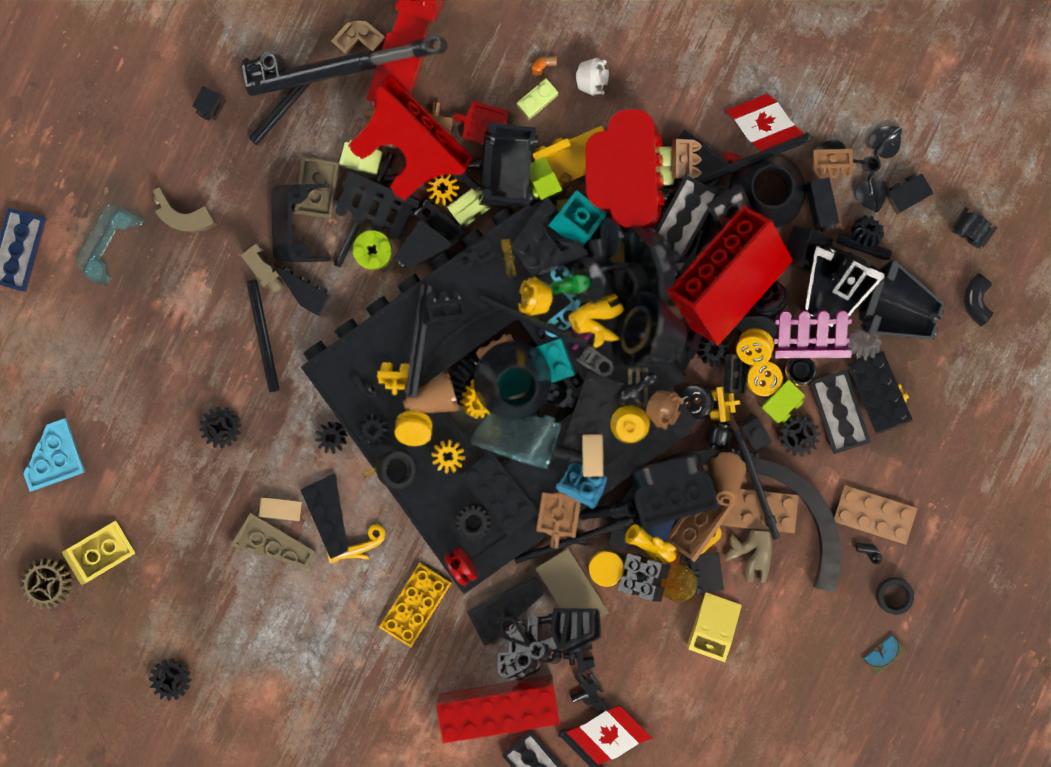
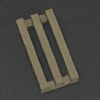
[628,367,648,407]

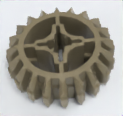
[19,558,72,610]

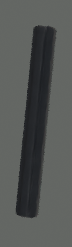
[249,83,311,145]

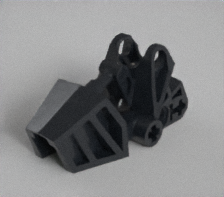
[497,608,601,681]

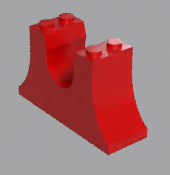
[348,74,473,200]

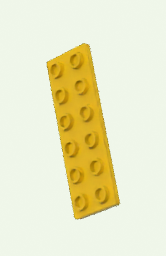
[513,126,604,207]

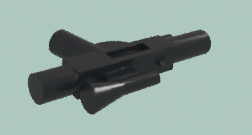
[570,672,608,714]

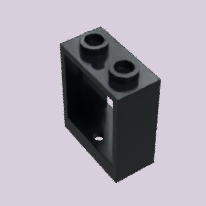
[805,177,840,232]

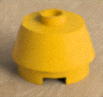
[518,277,552,316]
[610,405,650,443]

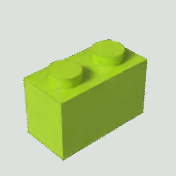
[760,380,805,424]

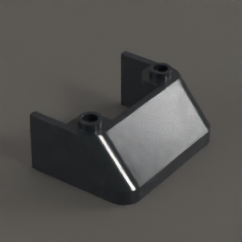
[271,184,331,262]

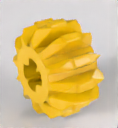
[427,174,459,205]
[432,440,465,473]

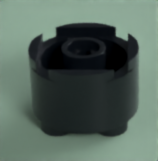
[951,207,997,249]

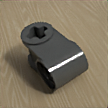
[576,344,613,376]

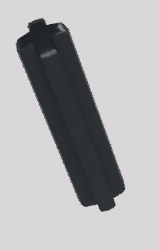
[836,233,892,260]

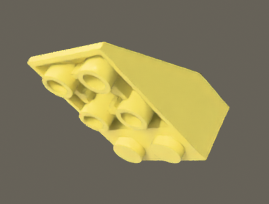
[687,592,742,662]

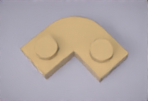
[331,21,386,55]

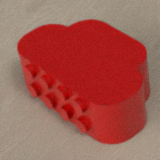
[585,109,665,229]

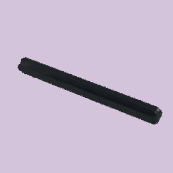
[247,280,279,392]
[405,284,432,398]

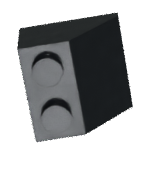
[786,226,833,272]

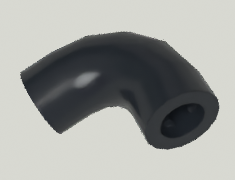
[964,273,994,327]

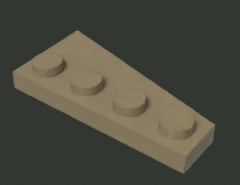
[231,512,317,569]

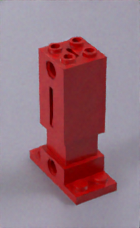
[366,0,445,107]

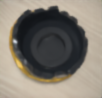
[785,358,816,386]

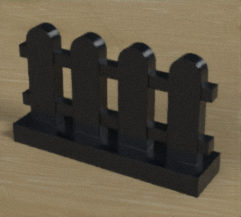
[334,168,420,239]

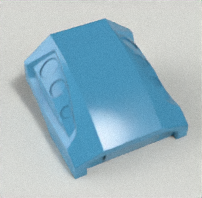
[556,463,607,508]

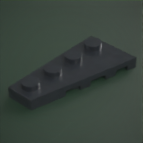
[300,473,349,559]
[467,577,544,646]

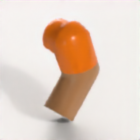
[531,56,557,76]

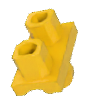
[377,363,409,395]
[710,387,740,422]

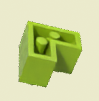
[529,157,562,203]

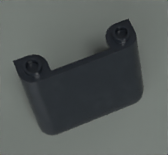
[479,122,538,206]

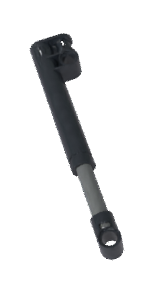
[242,35,448,96]

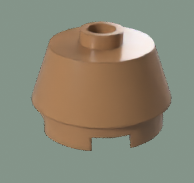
[646,390,684,429]

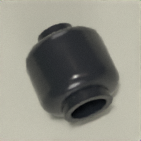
[706,420,734,450]

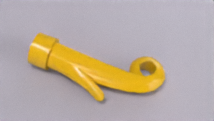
[327,524,386,564]

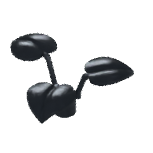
[814,126,902,213]

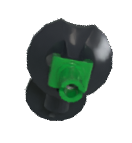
[551,218,629,304]

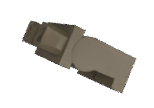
[241,244,285,294]

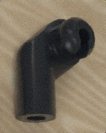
[856,543,882,565]

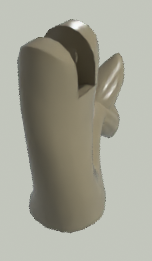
[725,529,772,583]

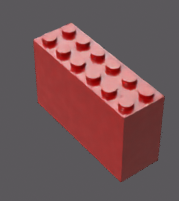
[667,205,793,346]
[436,675,560,744]

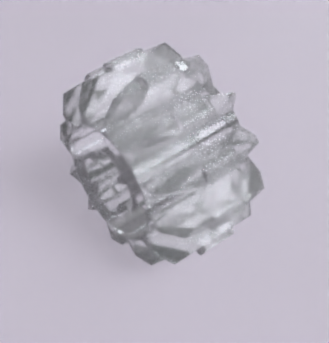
[848,328,882,360]

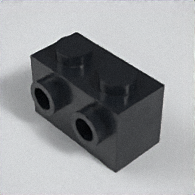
[885,173,934,214]
[828,252,870,300]

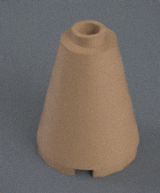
[403,373,459,413]
[708,453,746,506]

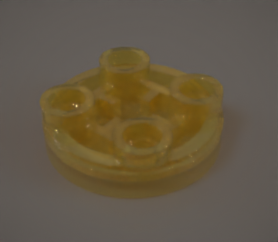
[661,563,697,603]

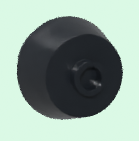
[752,281,786,317]

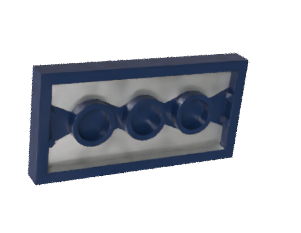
[0,208,47,292]

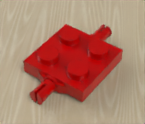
[453,101,509,144]

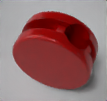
[445,547,478,586]

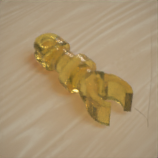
[501,239,516,278]

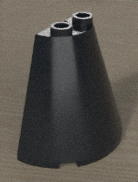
[804,243,885,329]
[859,260,945,340]

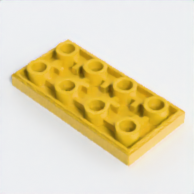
[379,562,452,648]

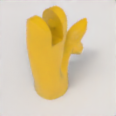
[569,293,624,347]
[625,524,676,562]

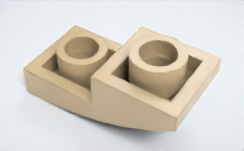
[583,434,603,477]
[258,498,302,521]

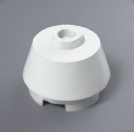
[576,58,609,96]

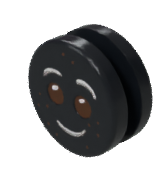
[678,384,714,420]

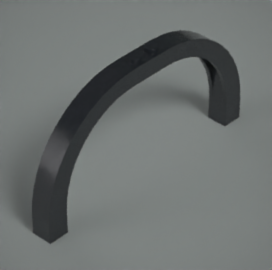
[608,449,841,593]

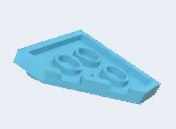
[23,418,86,492]

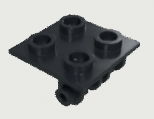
[681,552,724,595]

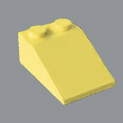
[62,521,135,585]

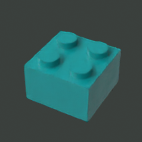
[548,190,607,245]

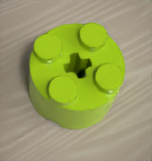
[353,231,393,270]

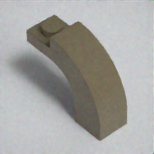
[153,187,217,233]

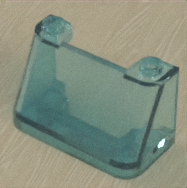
[75,204,144,286]
[469,413,561,469]

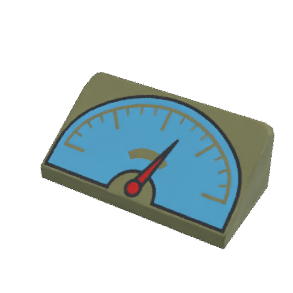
[863,634,906,675]

